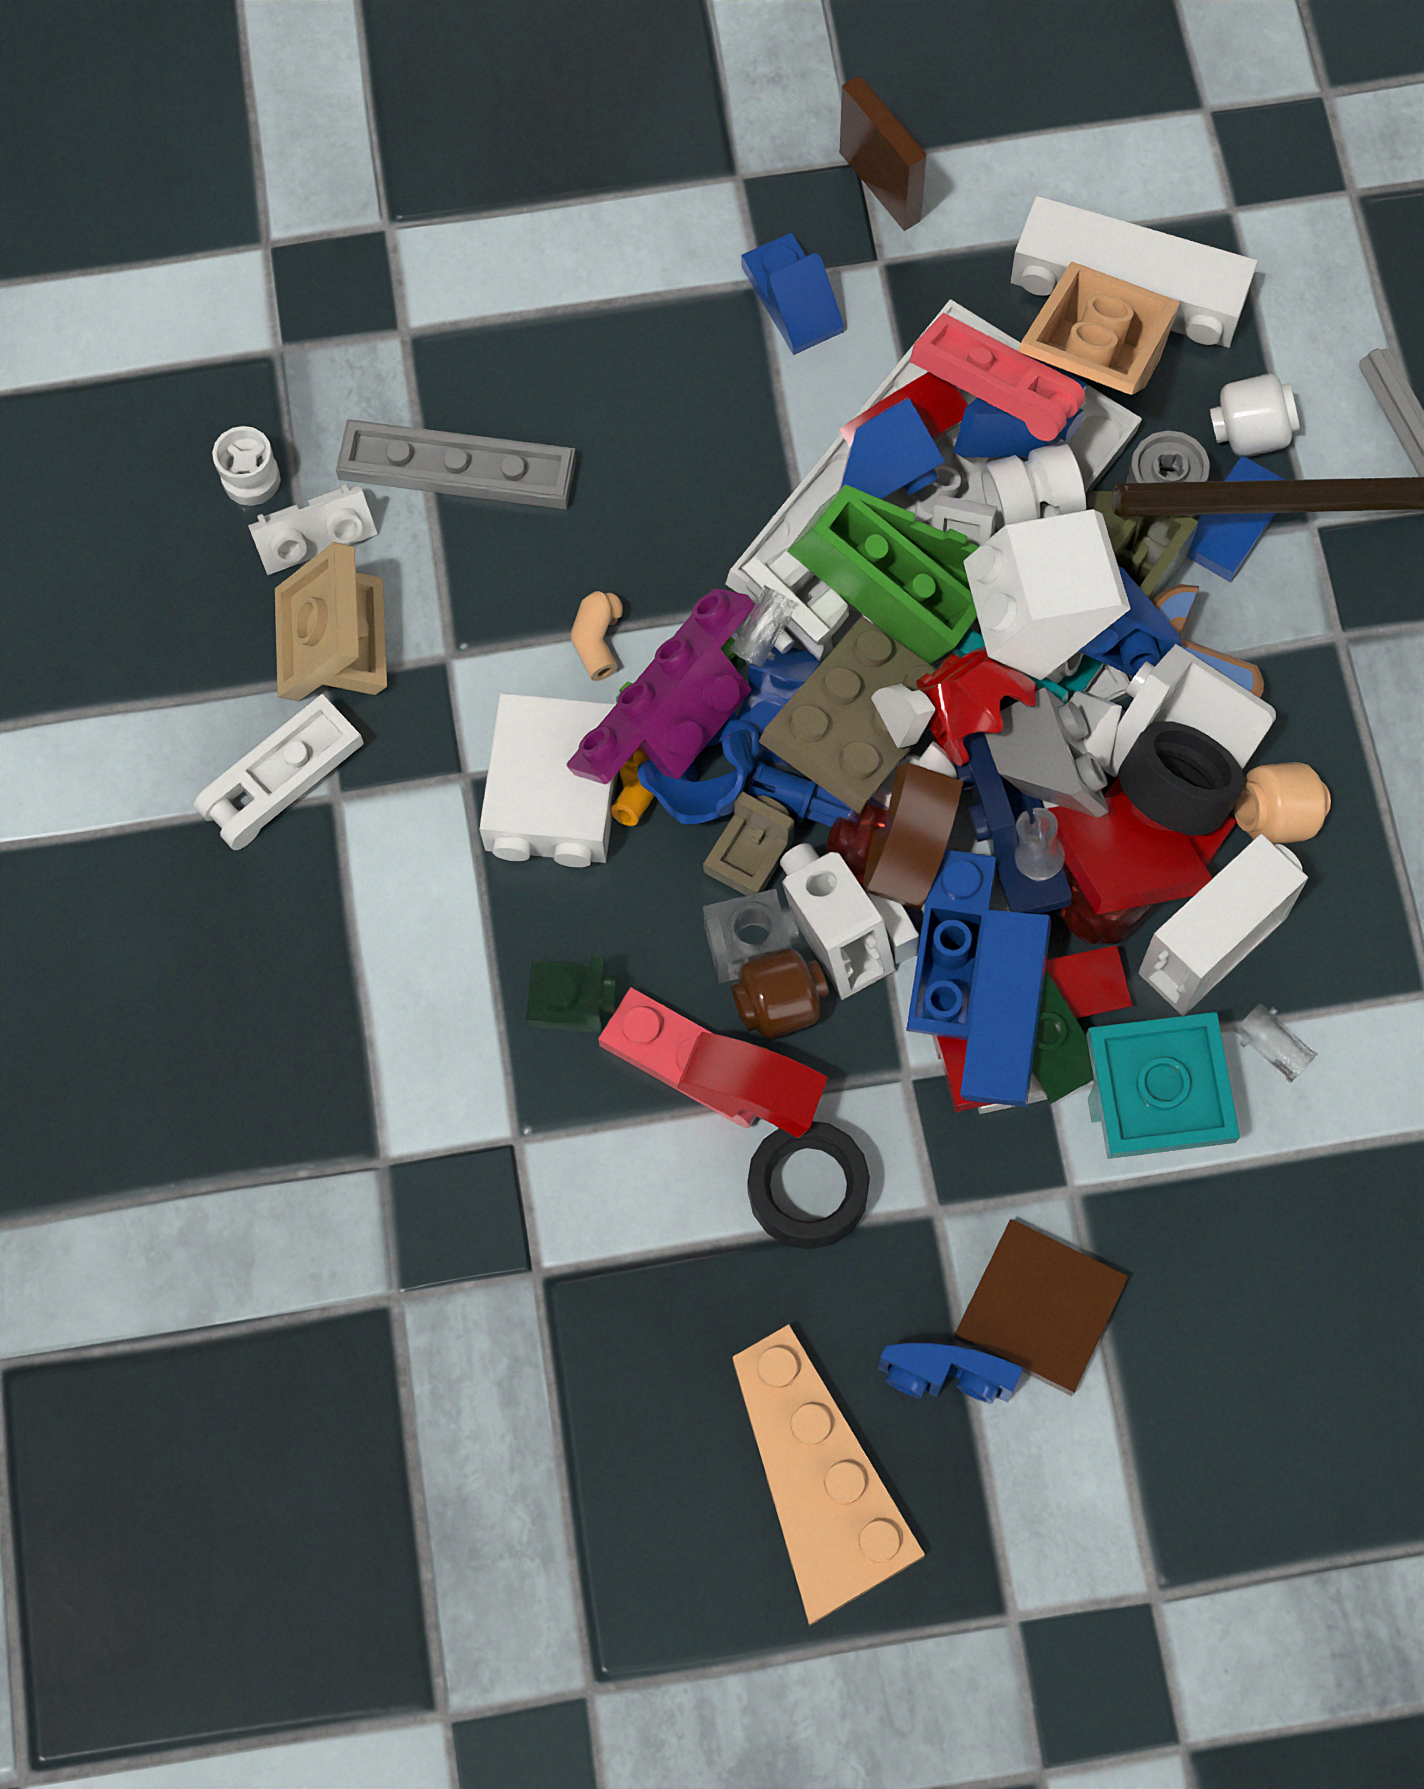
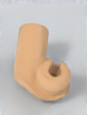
[570,591,623,681]

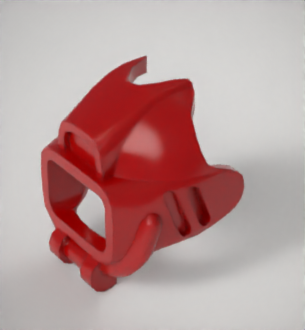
[916,646,1038,766]

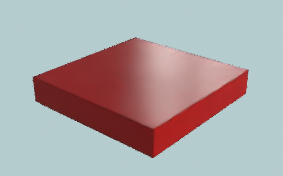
[1043,794,1213,915]

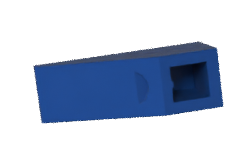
[906,849,996,1041]

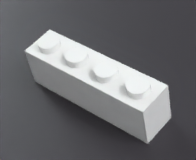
[1010,196,1258,348]

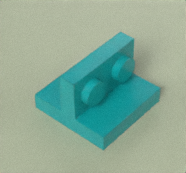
[1086,1012,1240,1159]

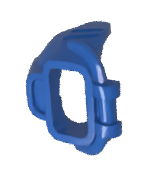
[638,711,759,825]

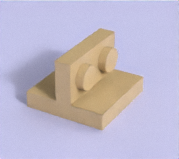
[275,542,387,701]

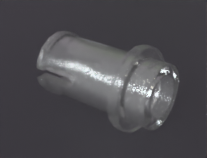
[730,584,799,668]
[1014,807,1065,881]
[1234,1003,1318,1083]

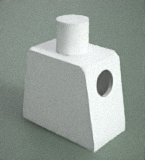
[780,843,896,1000]

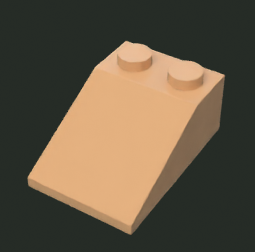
[1018,261,1180,395]

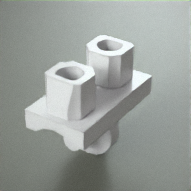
[742,547,849,661]

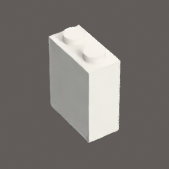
[479,693,618,867]

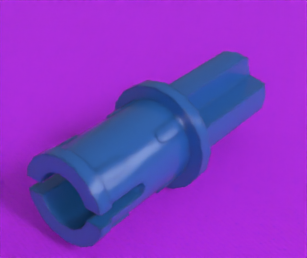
[747,761,870,835]

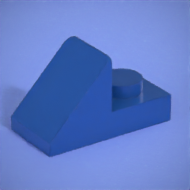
[741,232,844,355]
[738,643,824,766]

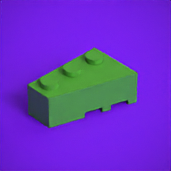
[787,484,979,664]

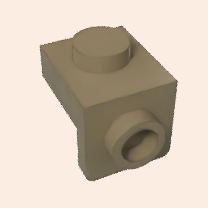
[703,792,794,901]

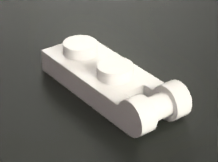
[193,694,364,850]

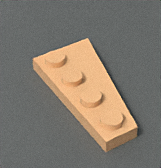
[732,1324,925,1626]

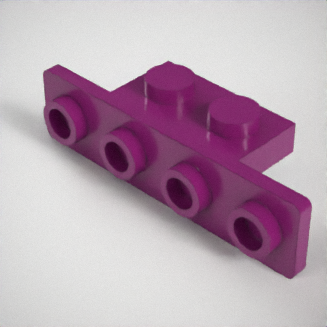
[566,588,755,784]

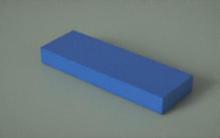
[960,910,1052,1107]

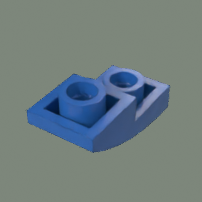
[878,1343,1023,1404]

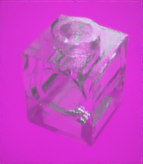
[702,889,800,983]

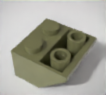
[1085,491,1198,602]

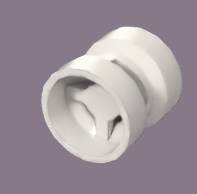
[212,426,281,506]

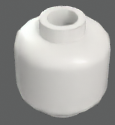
[1210,374,1300,458]

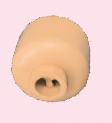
[1233,762,1331,845]

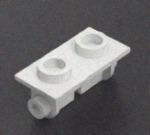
[248,483,378,575]

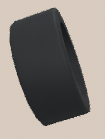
[1118,721,1245,835]
[747,1121,870,1250]

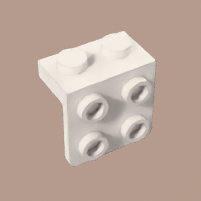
[1101,644,1276,786]

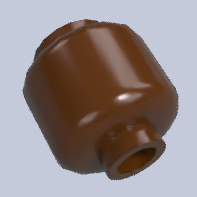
[731,948,829,1039]

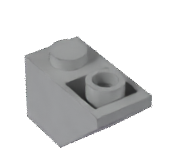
[985,687,1109,818]

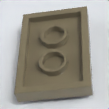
[759,617,937,814]

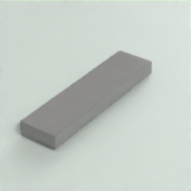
[336,419,577,510]

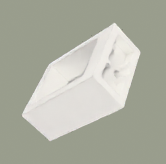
[1138,834,1308,1016]

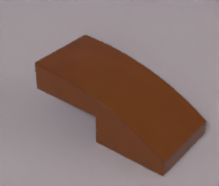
[862,762,963,909]

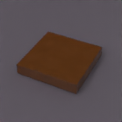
[839,75,927,231]
[953,1219,1128,1396]

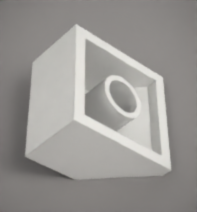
[963,509,1131,680]

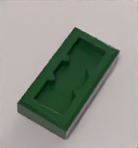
[1032,969,1094,1104]

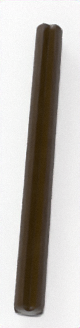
[1112,477,1424,517]

